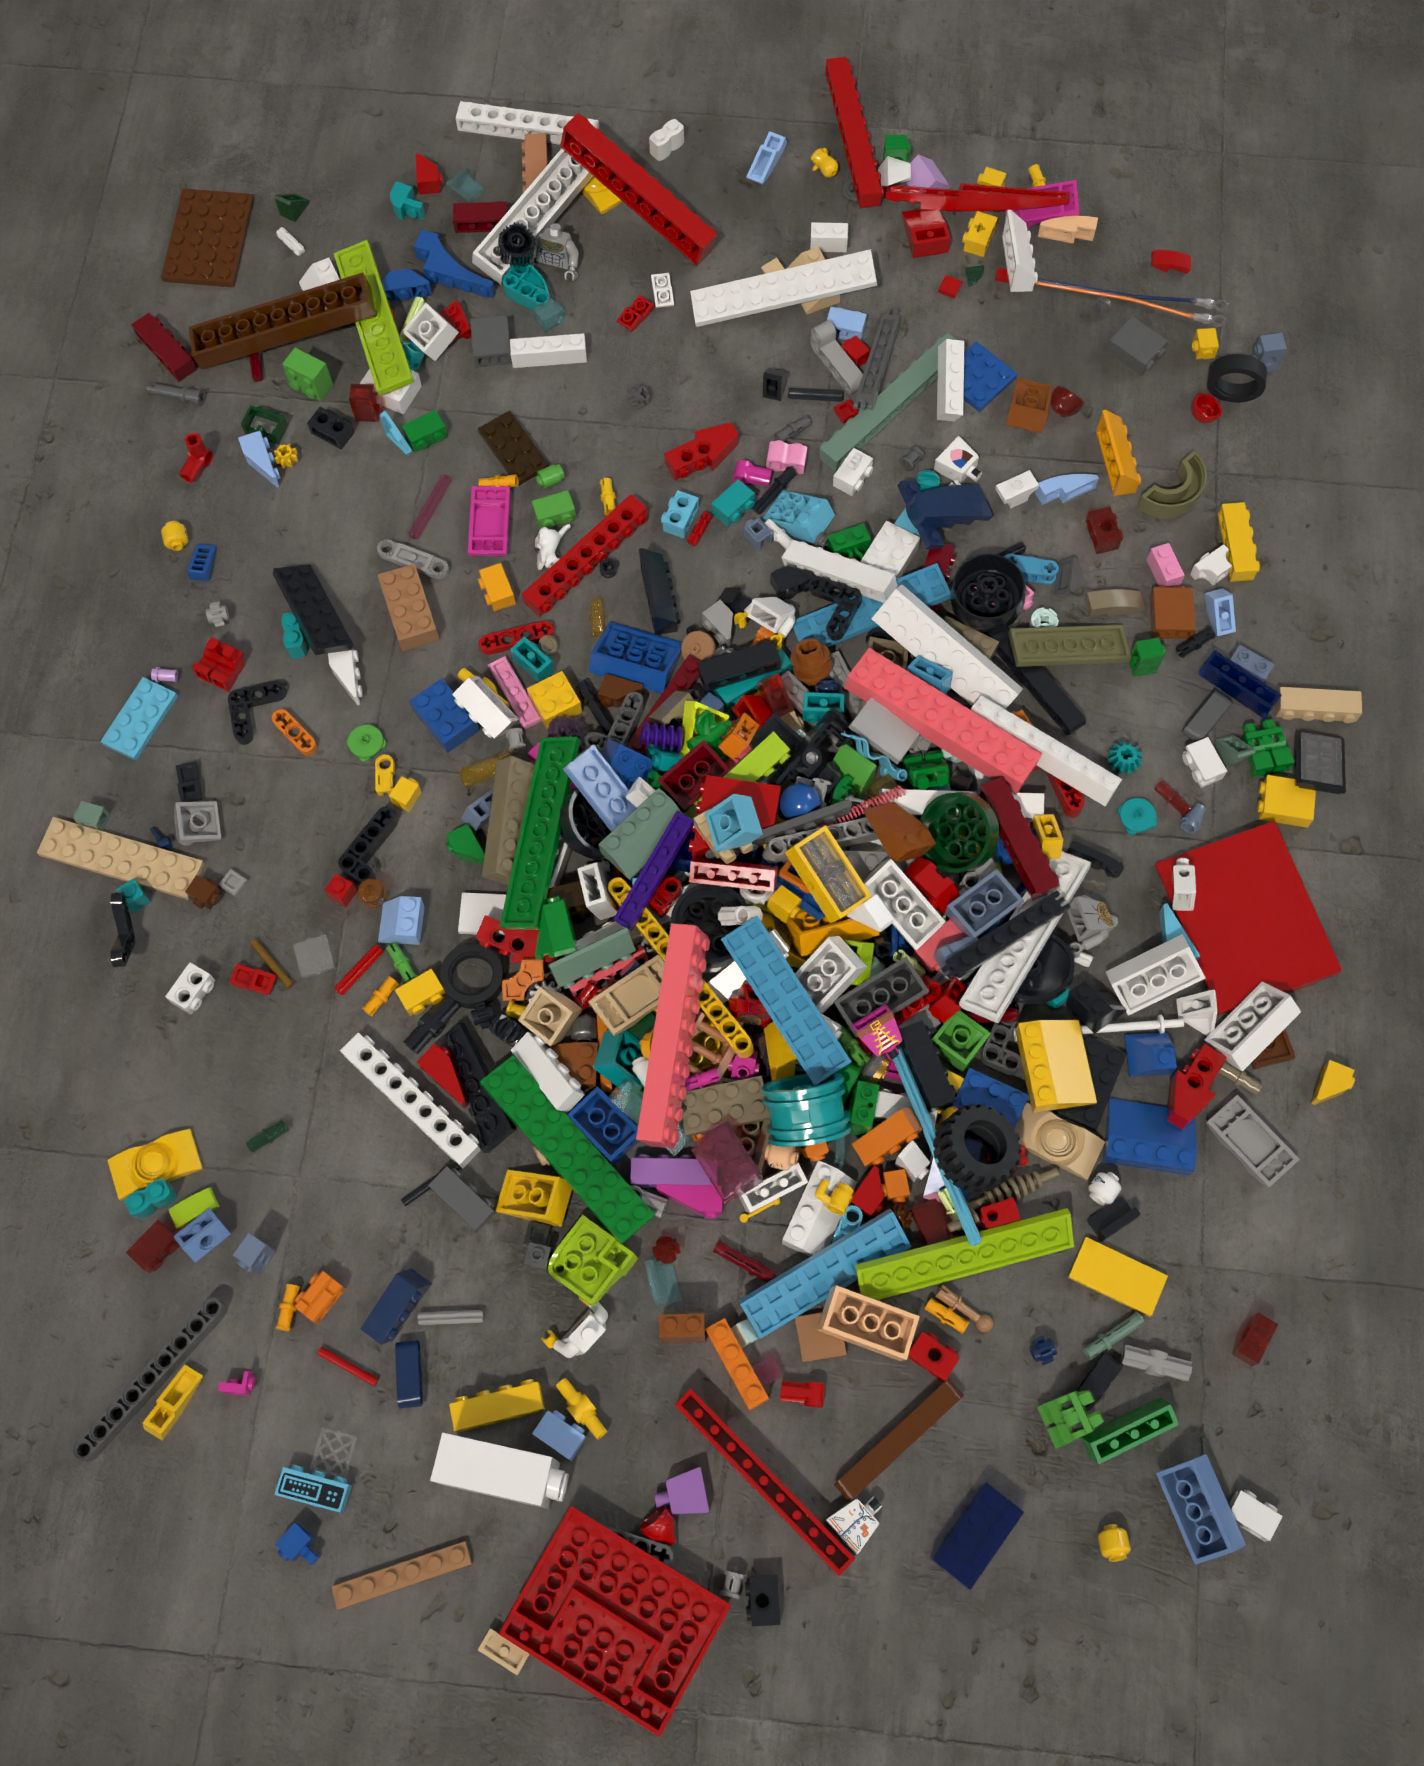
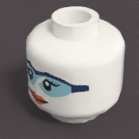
[1088,1172,1121,1205]

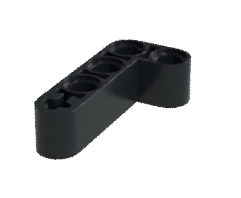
[338,806,398,888]

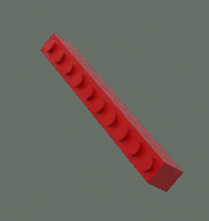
[825,56,884,208]
[675,1388,855,1576]

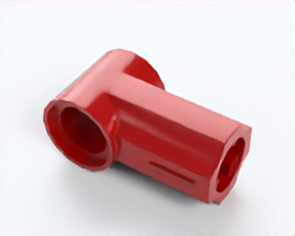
[780,1380,826,1408]

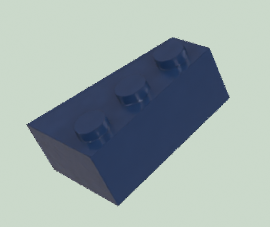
[360,1269,432,1345]

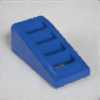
[187,544,217,581]

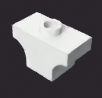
[995,470,1039,508]
[1190,544,1232,585]

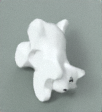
[535,524,571,570]

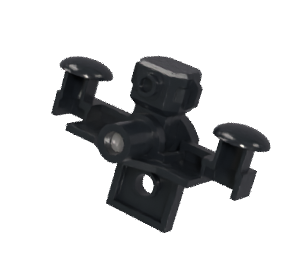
[749,708,856,820]

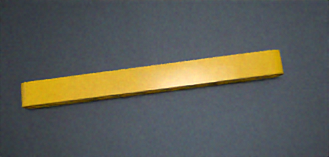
[608,877,754,1058]

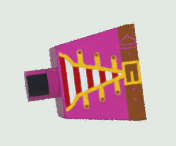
[851,1004,903,1059]

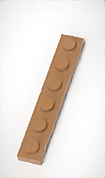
[331,1541,472,1610]

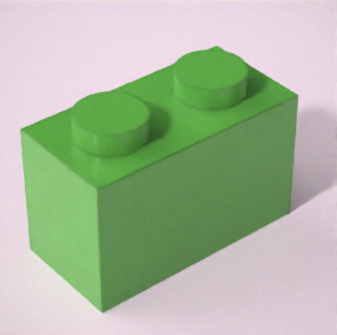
[532,490,576,529]

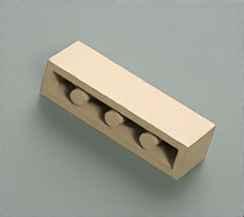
[1275,687,1362,723]

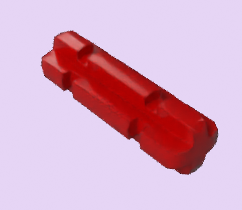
[687,511,712,546]

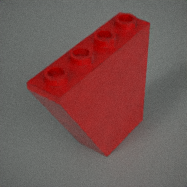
[689,775,781,859]

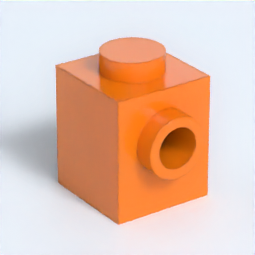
[881,1169,910,1204]

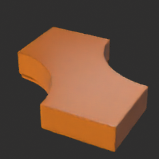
[502,958,544,1001]

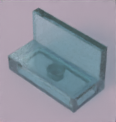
[645,1258,682,1308]

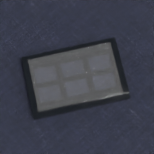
[1295,730,1346,795]

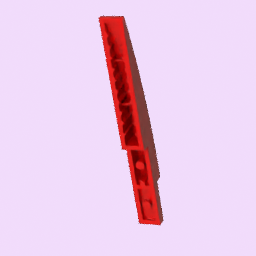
[885,183,1069,211]

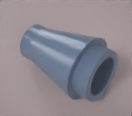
[1181,803,1206,834]

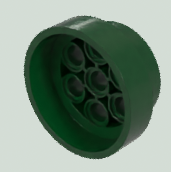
[920,792,999,873]

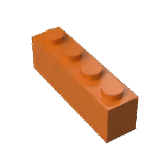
[705,1318,769,1412]

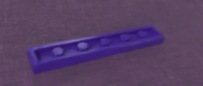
[613,811,694,931]

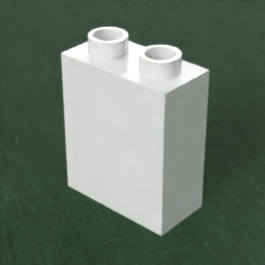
[430,1433,569,1509]

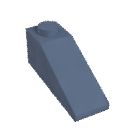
[461,788,493,833]

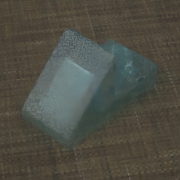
[446,168,484,203]

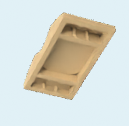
[588,954,665,1036]
[1014,1103,1105,1181]

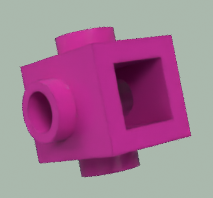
[728,1047,760,1080]

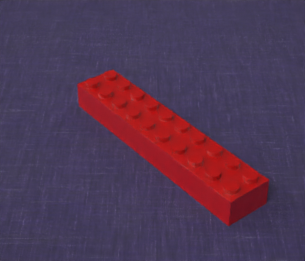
[560,113,717,266]

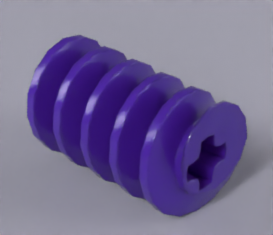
[639,721,683,752]

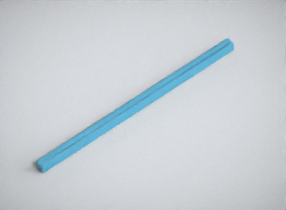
[893,1045,982,1246]

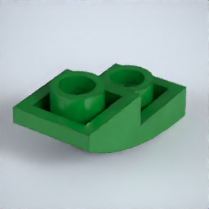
[829,775,854,806]

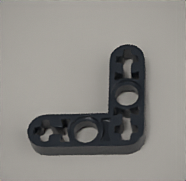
[808,577,862,641]
[228,681,287,745]
[110,892,135,968]

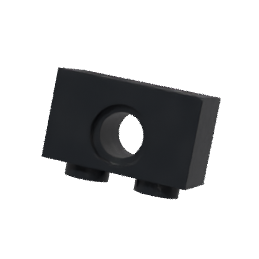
[745,1575,780,1626]

